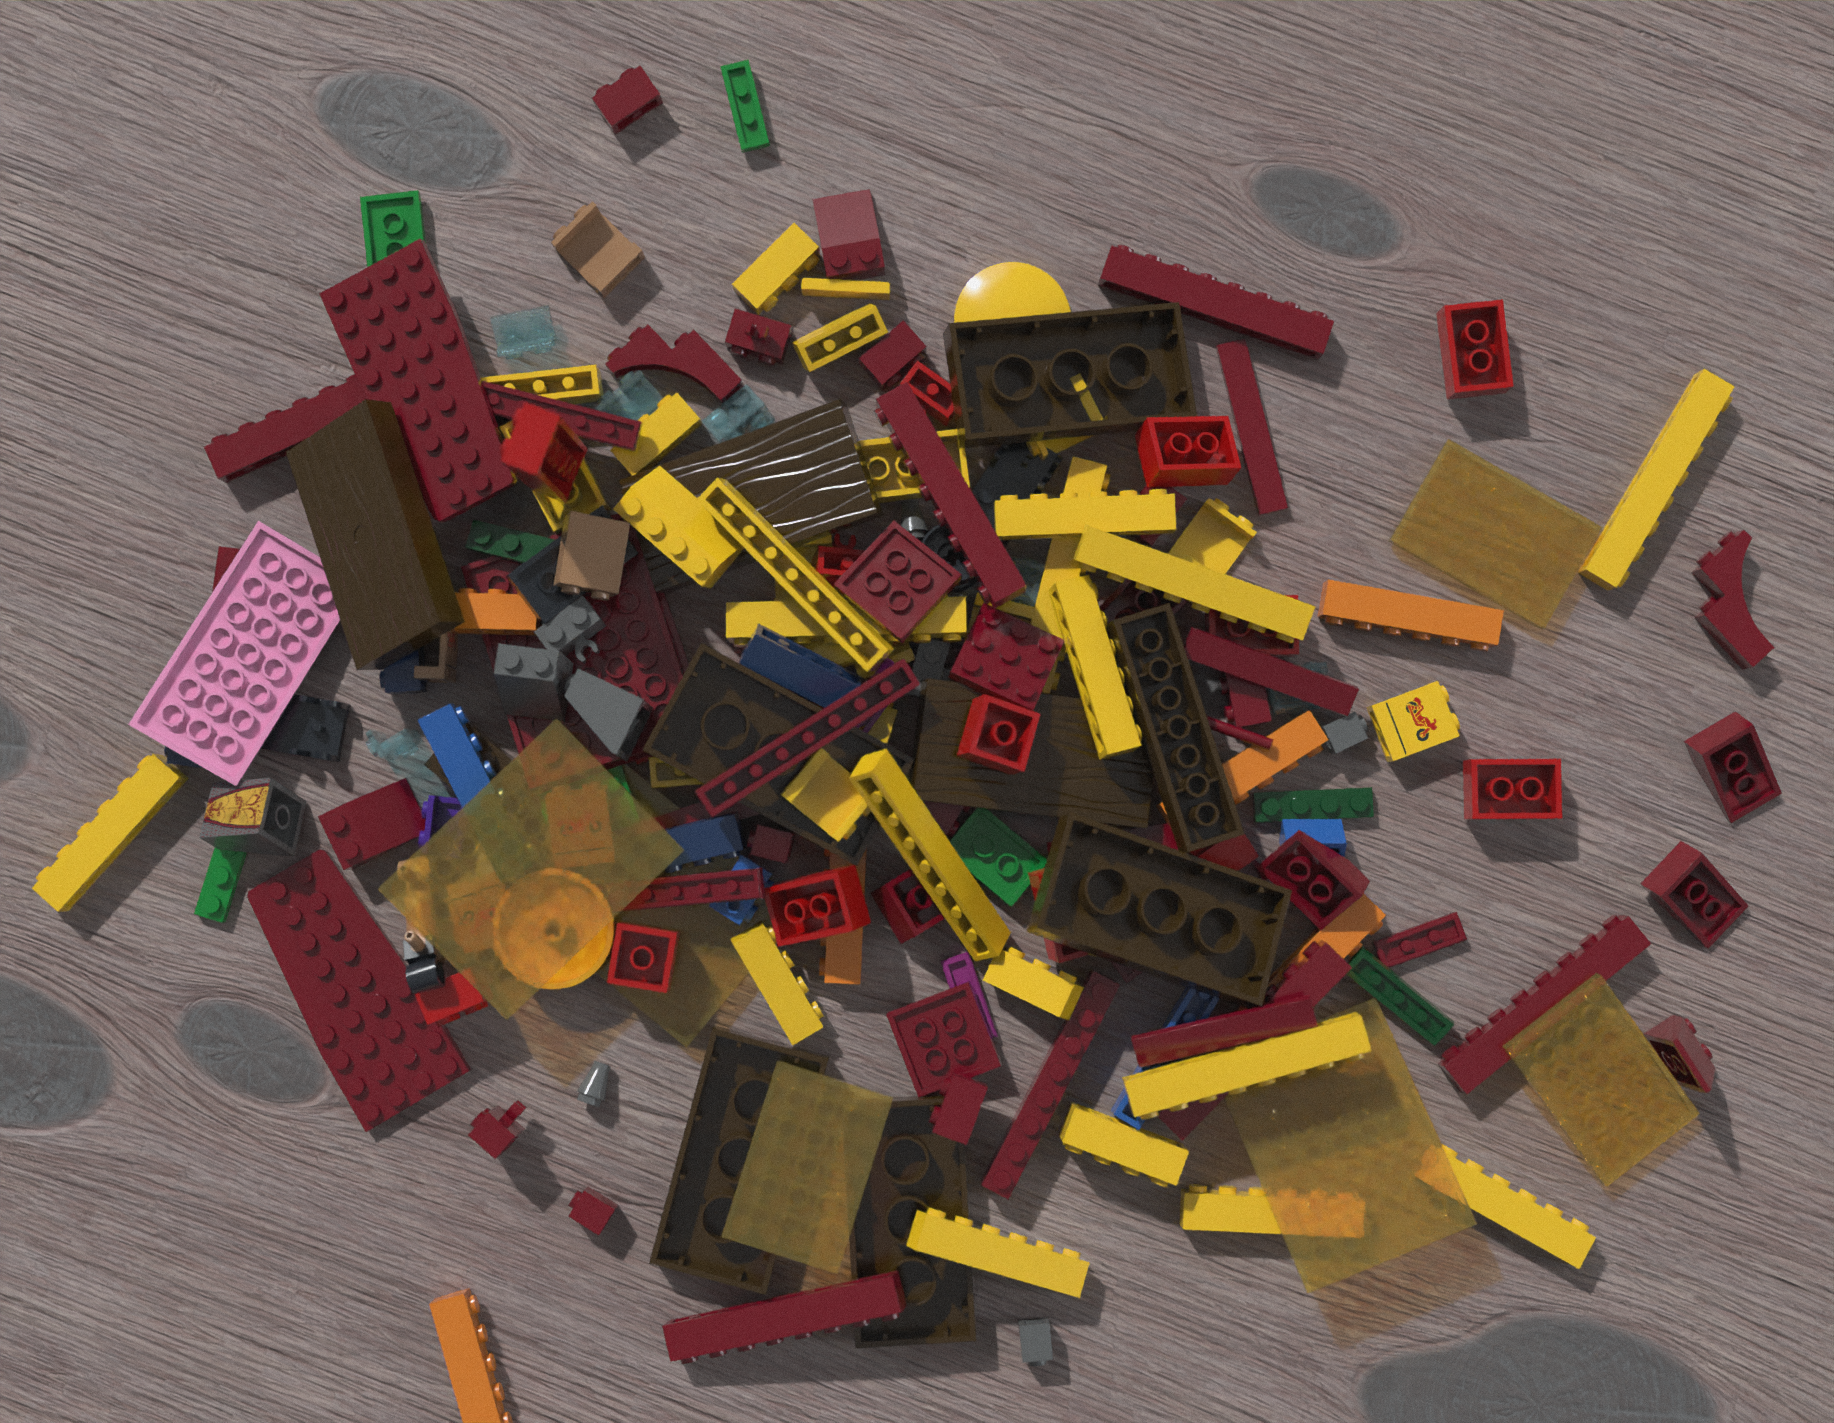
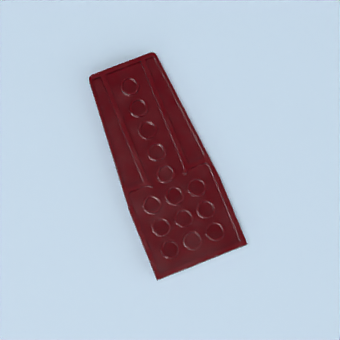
[319,239,517,522]
[247,850,471,1132]

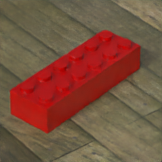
[500,402,588,504]

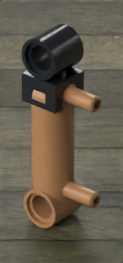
[397,855,446,994]

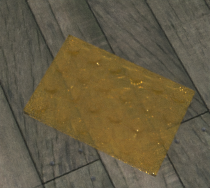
[1389,439,1602,630]
[1502,973,1700,1187]
[721,1060,893,1274]

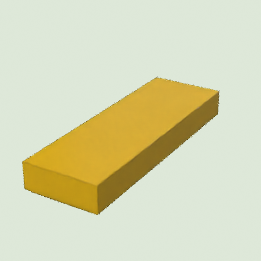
[801,278,890,300]

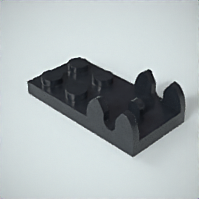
[972,442,1063,548]
[505,505,638,625]
[261,694,350,762]

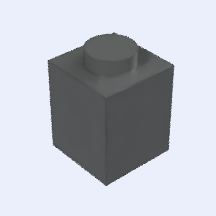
[1321,712,1369,755]
[1018,1317,1053,1366]

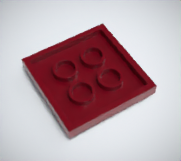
[834,521,962,643]
[948,602,1064,711]
[886,981,1003,1098]

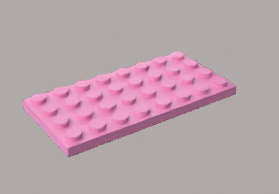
[128,521,340,786]

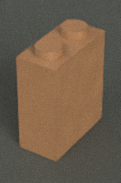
[554,511,630,601]

